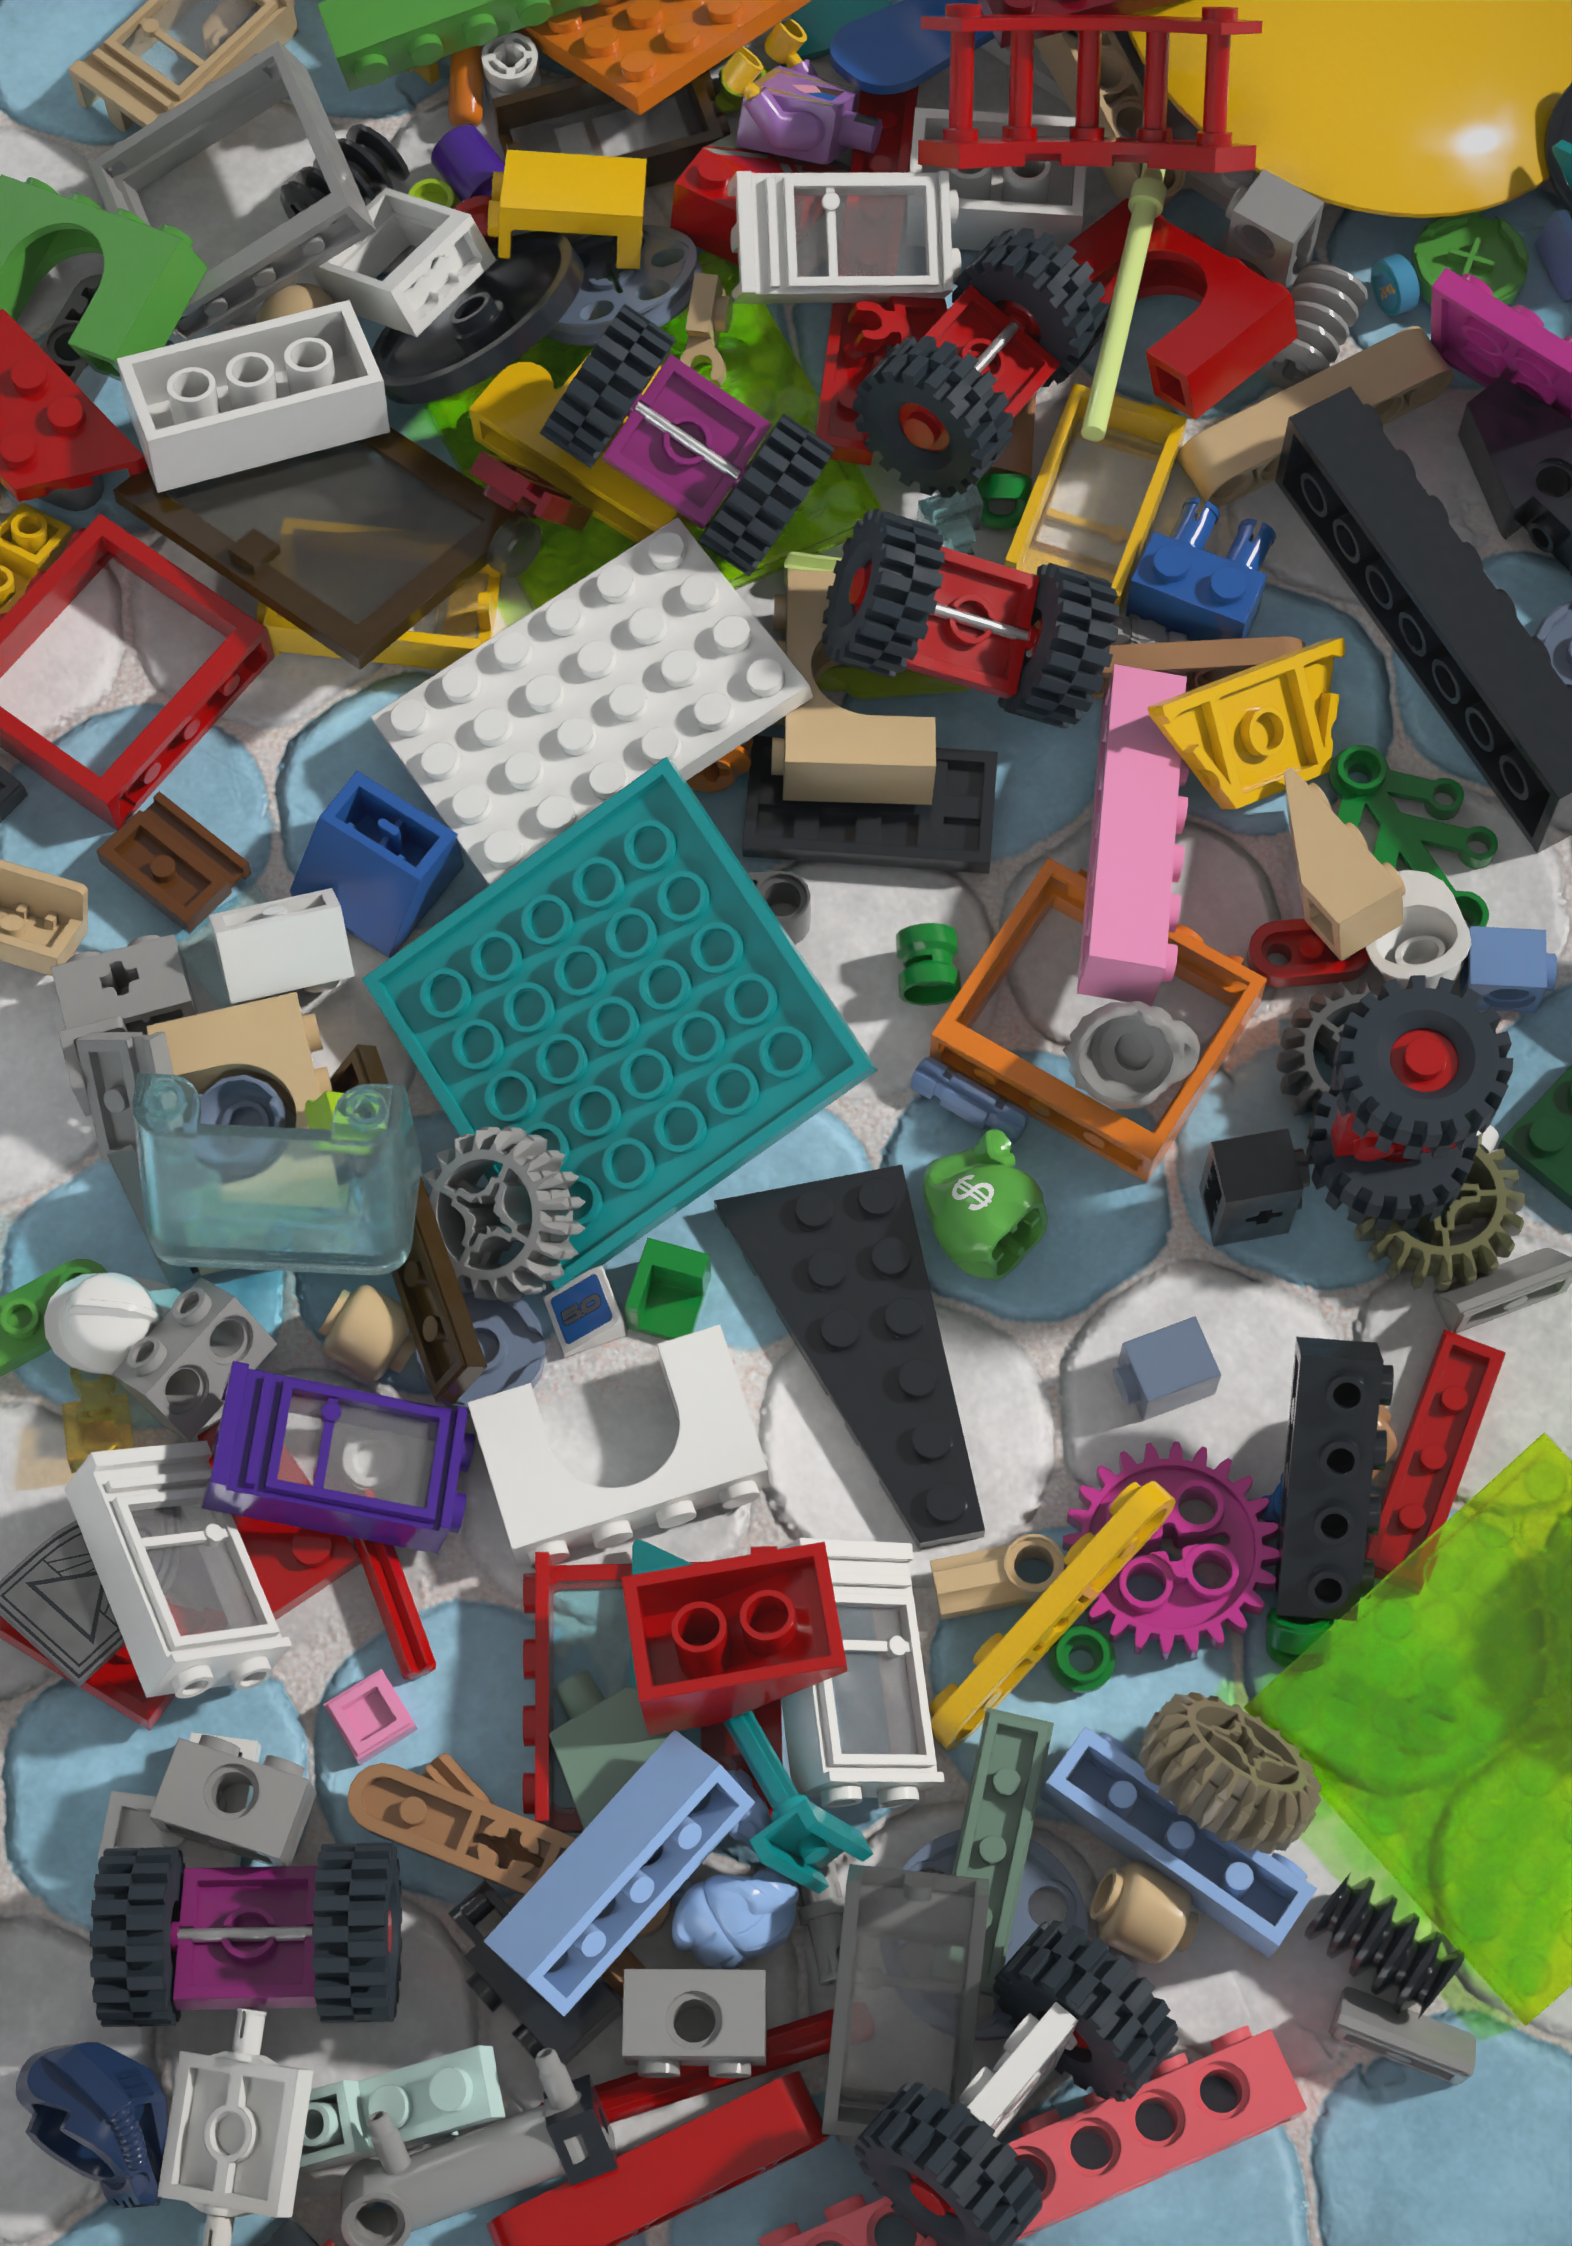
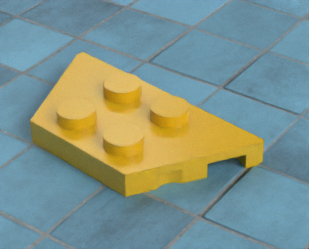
[1147,637,1346,809]

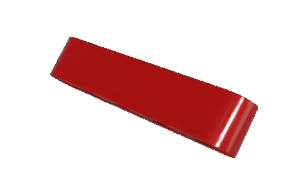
[486,2071,830,2246]

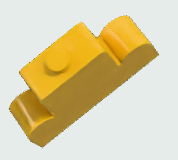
[469,356,696,543]

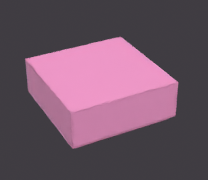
[323,1669,418,1765]

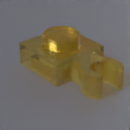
[62,1367,136,1473]

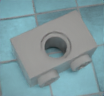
[149,1735,317,1866]
[622,1969,767,2079]

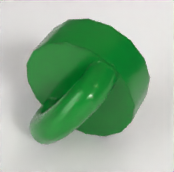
[972,474,1032,530]
[1265,1607,1334,1671]

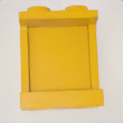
[488,150,647,270]

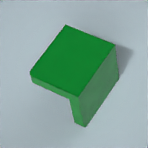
[624,1237,712,1340]

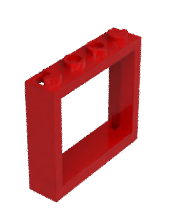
[0,513,275,831]

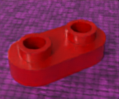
[1247,918,1371,988]

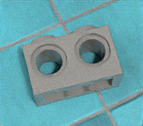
[1219,169,1324,291]
[112,1277,277,1442]

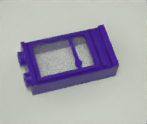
[201,1361,475,1554]

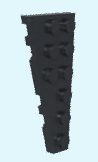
[714,1165,985,1550]

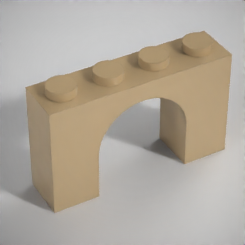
[771,570,936,805]
[146,992,360,1276]

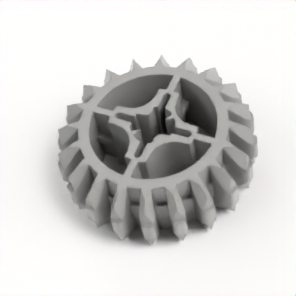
[423,1127,586,1302]

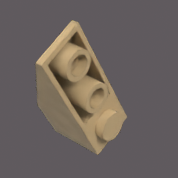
[1284,767,1406,961]

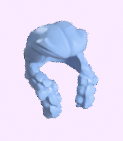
[671,1769,799,1970]

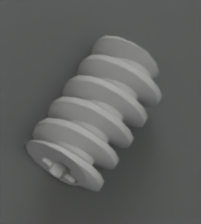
[1259,261,1369,390]

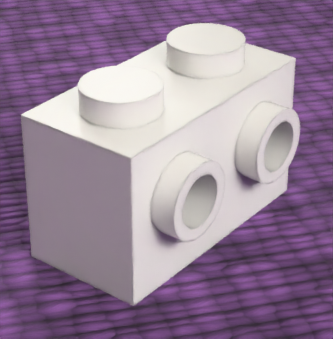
[209,888,355,1004]

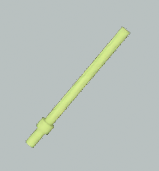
[1081,163,1167,442]

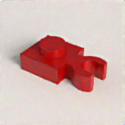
[847,296,948,353]

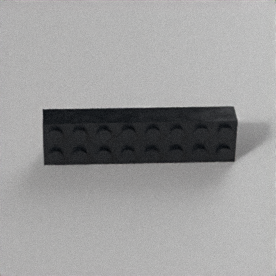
[1275,386,1572,853]

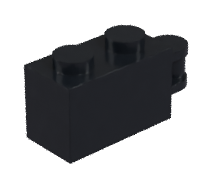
[448,1880,623,2066]

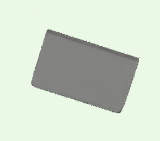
[1433,1248,1572,1334]
[1328,1987,1476,2086]

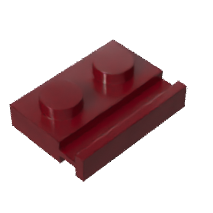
[469,451,594,532]

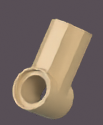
[930,1534,1064,1621]

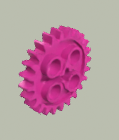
[1062,1441,1281,1660]

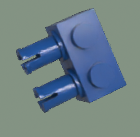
[1126,497,1276,641]

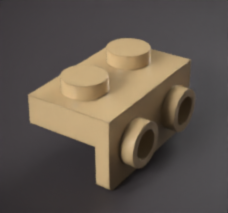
[0,859,88,976]

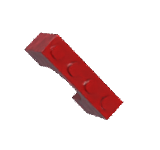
[1068,198,1298,420]

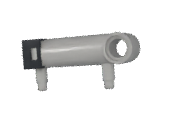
[340,2048,618,2246]

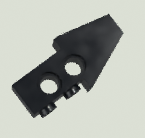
[1457,376,1572,577]

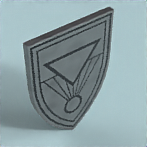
[0,1506,182,1687]

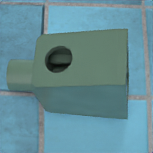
[549,1670,672,1831]

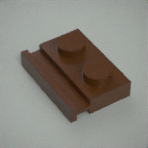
[96,791,252,934]

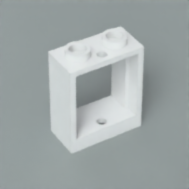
[312,188,496,337]

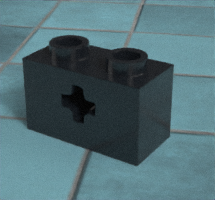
[1199,1128,1310,1247]

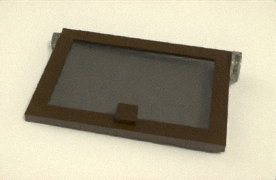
[113,426,542,670]

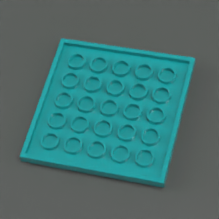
[362,757,878,1291]

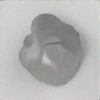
[1062,1001,1200,1109]

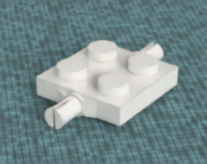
[157,2008,314,2246]

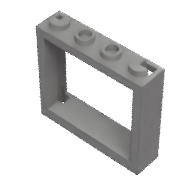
[88,41,376,344]

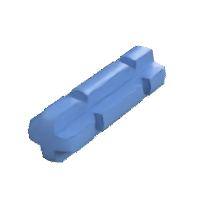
[911,1057,1029,1145]

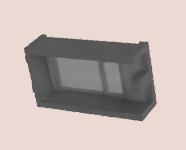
[822,1864,989,2147]

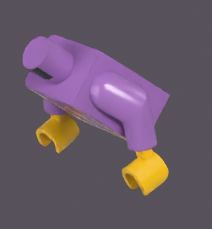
[722,19,882,164]

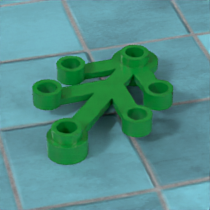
[1328,745,1498,927]

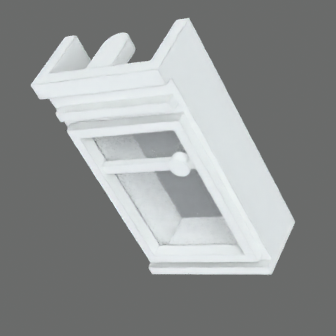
[727,170,961,304]
[64,1441,292,1698]
[779,1538,944,1808]

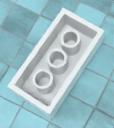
[117,300,390,493]

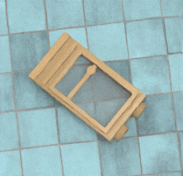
[68,0,299,132]

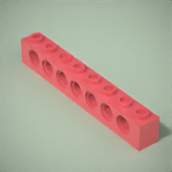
[757,2025,1307,2246]

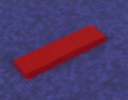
[1364,1329,1506,1595]

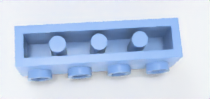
[1042,1726,1317,1959]
[484,1730,755,2016]

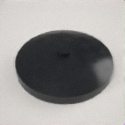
[372,231,584,405]

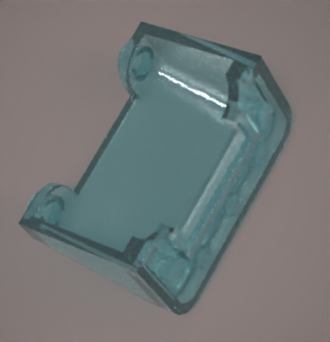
[132,1073,422,1275]

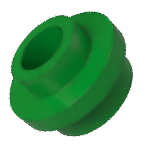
[1048,1625,1116,1693]

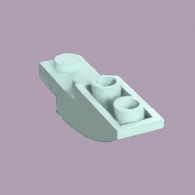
[298,2045,505,2175]

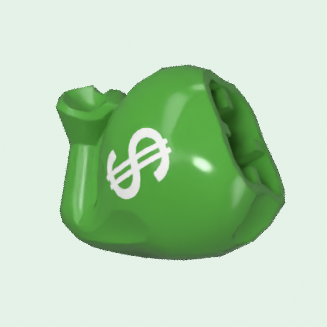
[922,1129,1048,1281]

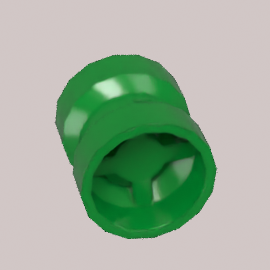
[895,923,961,1006]

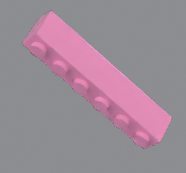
[1077,664,1190,1006]

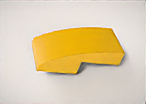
[0,502,73,614]

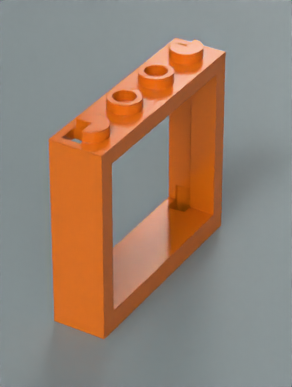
[929,857,1267,1183]

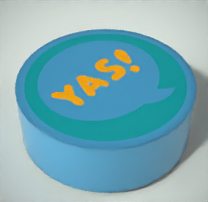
[1371,254,1420,317]

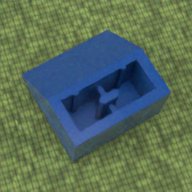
[290,771,464,958]

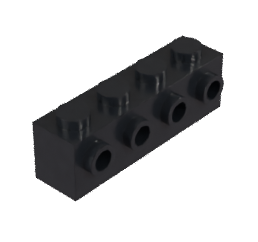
[1273,1337,1394,1621]

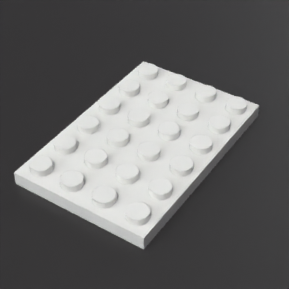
[371,517,813,886]

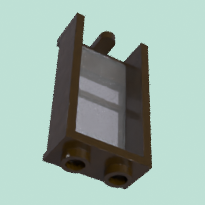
[492,70,731,188]

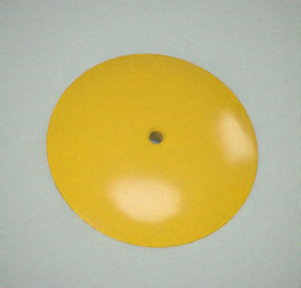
[1128,0,1572,218]

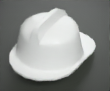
[1365,870,1472,990]
[44,1272,182,1375]

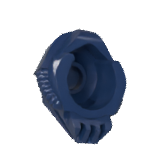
[16,2042,167,2208]

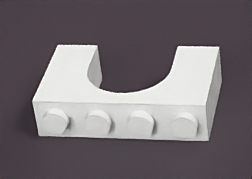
[467,1325,769,1568]

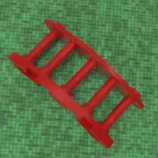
[918,3,1263,173]

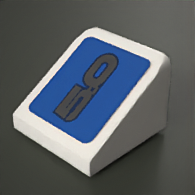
[543,1265,626,1357]

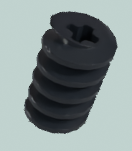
[279,124,410,219]
[1304,1872,1465,2019]

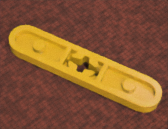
[929,1481,1176,1751]

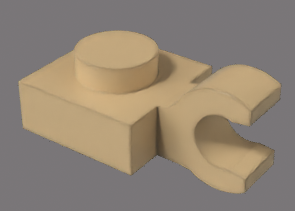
[680,272,733,387]

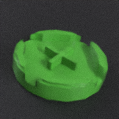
[1411,211,1529,306]

